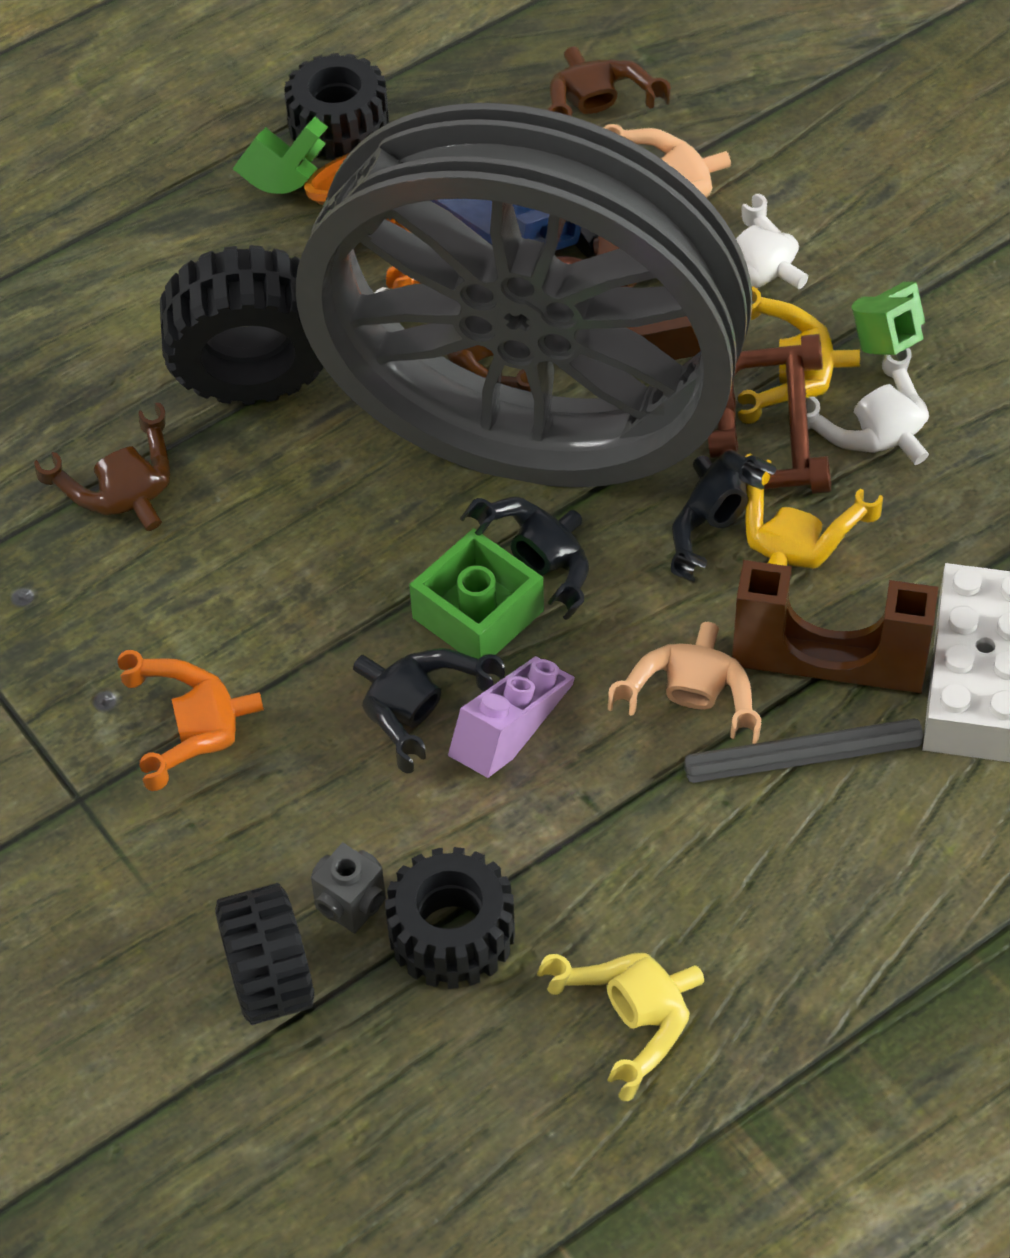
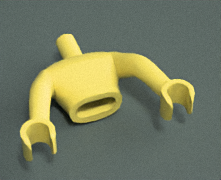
[537,953,704,1101]

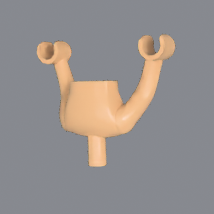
[603,124,731,197]
[608,622,761,744]

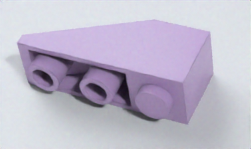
[448,656,575,778]

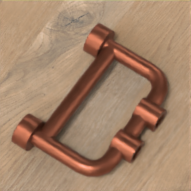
[708,334,831,494]

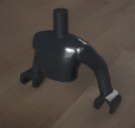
[670,450,776,583]
[460,497,589,620]
[353,648,505,774]

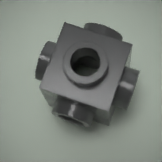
[311,842,386,934]

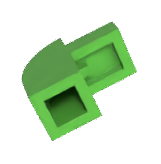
[233,117,328,194]
[852,282,925,355]

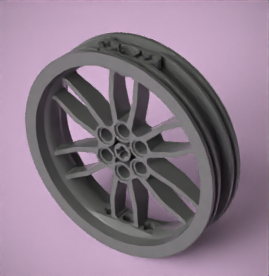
[296,103,752,487]

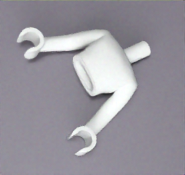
[736,193,808,289]
[806,348,929,465]

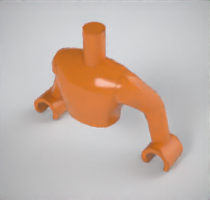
[118,650,264,791]

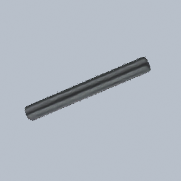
[684,718,923,783]

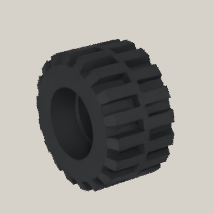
[284,53,389,160]
[385,847,515,989]
[215,883,315,1026]

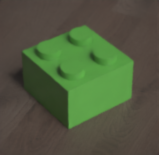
[409,528,544,659]

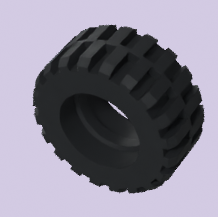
[160,245,324,405]

